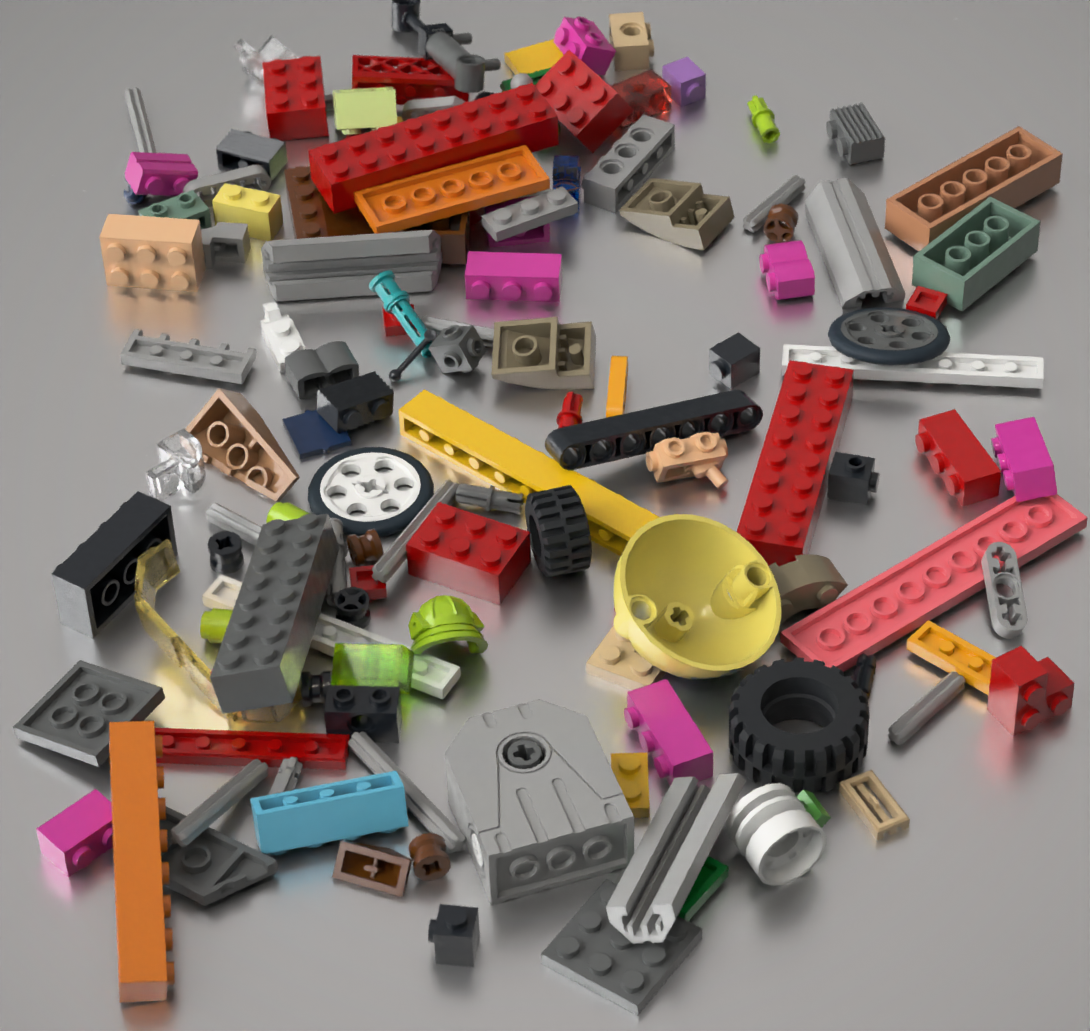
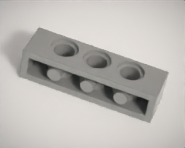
[582,114,675,213]

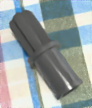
[456,483,524,515]

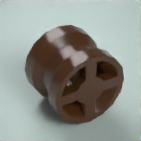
[764,204,798,243]
[347,528,384,567]
[408,833,451,881]

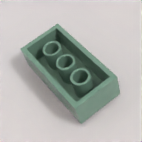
[912,197,1041,311]

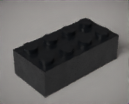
[51,491,178,638]

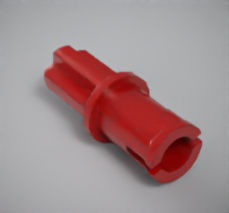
[556,391,583,428]

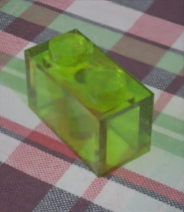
[331,643,414,694]

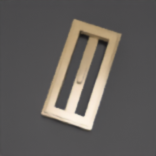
[839,770,910,841]

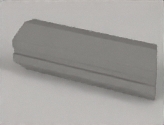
[805,178,906,309]
[261,230,442,302]
[606,773,746,944]

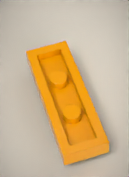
[907,620,996,695]

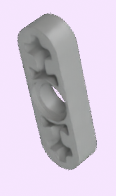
[183,165,271,208]
[981,542,1028,639]

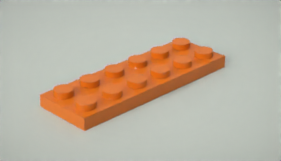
[354,145,550,234]

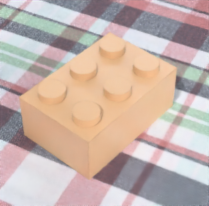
[99,214,206,292]

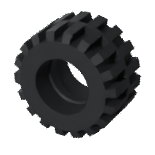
[525,485,592,578]

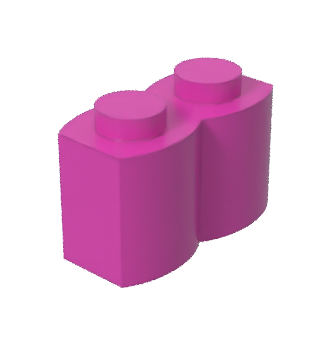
[759,240,815,300]

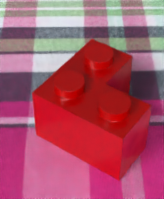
[987,645,1075,736]

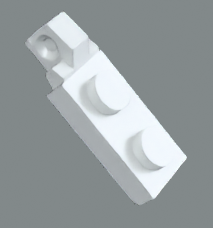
[261,301,306,373]

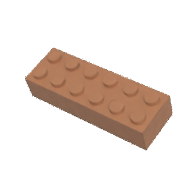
[885,126,1063,252]

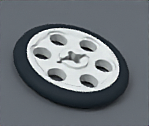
[307,447,434,537]

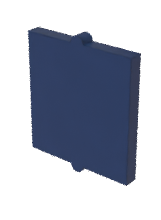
[282,410,352,459]

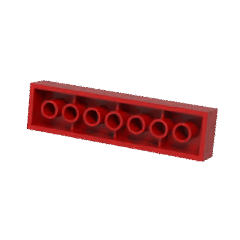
[308,83,559,214]
[737,360,854,566]

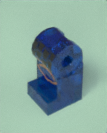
[552,155,582,214]

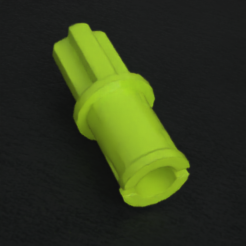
[747,95,780,143]

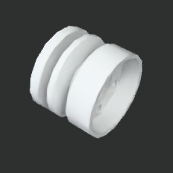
[726,783,827,886]

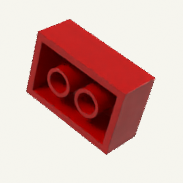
[535,50,634,153]
[262,56,329,141]
[406,502,531,605]

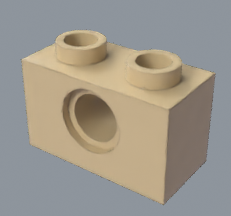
[609,12,654,71]

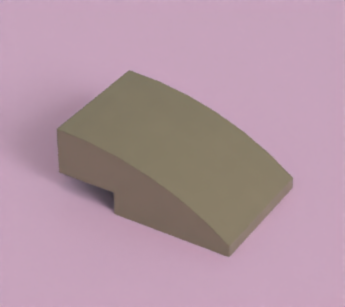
[619,178,735,250]
[491,317,596,390]

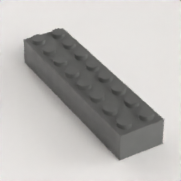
[210,513,340,714]

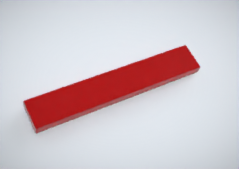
[155,728,350,770]

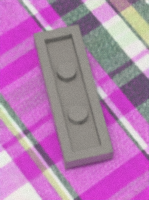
[481,186,578,242]

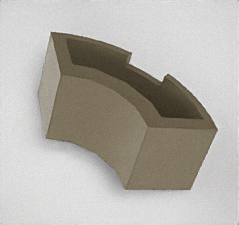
[769,554,848,625]

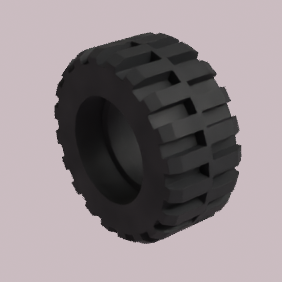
[729,658,869,794]

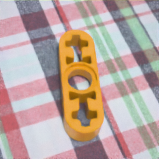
[606,356,628,418]

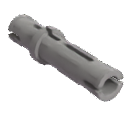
[326,518,348,607]

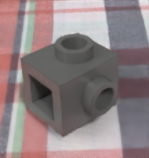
[429,325,487,373]

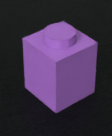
[663,57,706,107]

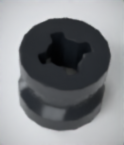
[208,531,244,574]
[334,587,371,629]
[301,670,332,707]

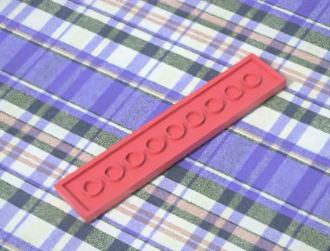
[780,494,1088,672]

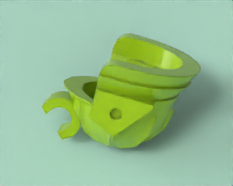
[408,595,488,654]

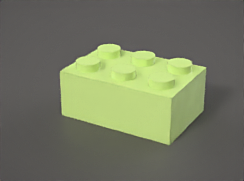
[333,87,397,135]

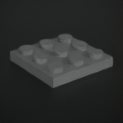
[13,660,165,767]
[541,879,702,1015]

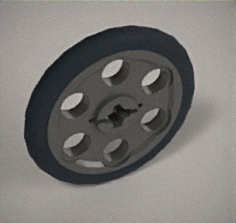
[828,307,950,365]

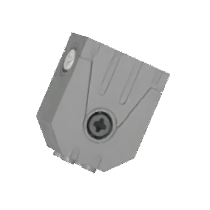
[445,699,634,905]

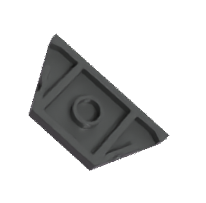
[159,806,278,906]

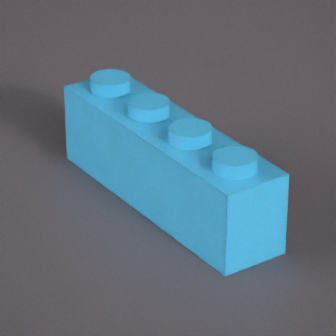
[250,770,409,855]

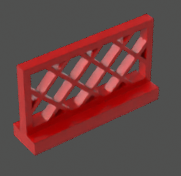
[352,55,469,105]

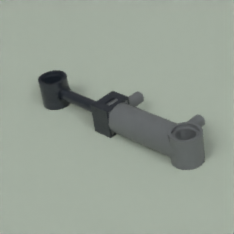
[391,0,501,93]

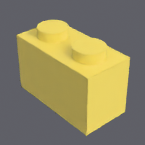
[212,183,283,241]

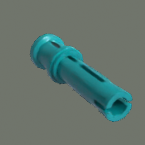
[369,270,433,359]

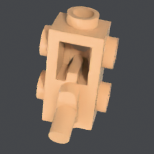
[646,432,729,489]

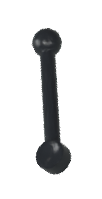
[389,329,437,382]

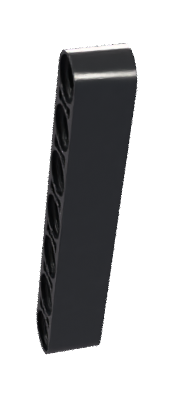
[545,390,763,470]

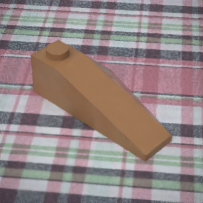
[179,388,300,502]

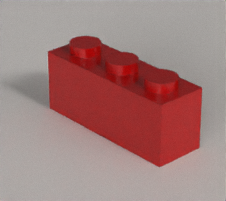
[915,409,1001,507]

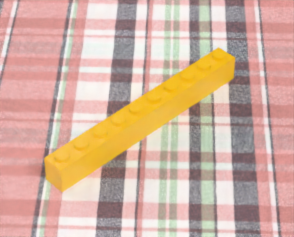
[398,389,660,557]

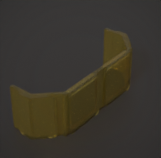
[133,539,302,723]

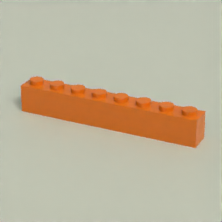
[109,721,175,1003]

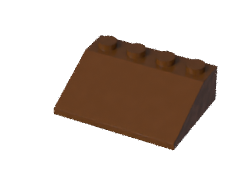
[284,166,375,239]

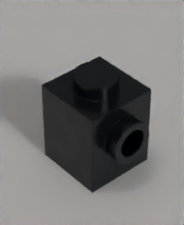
[709,332,760,389]
[827,452,880,505]
[428,904,480,967]

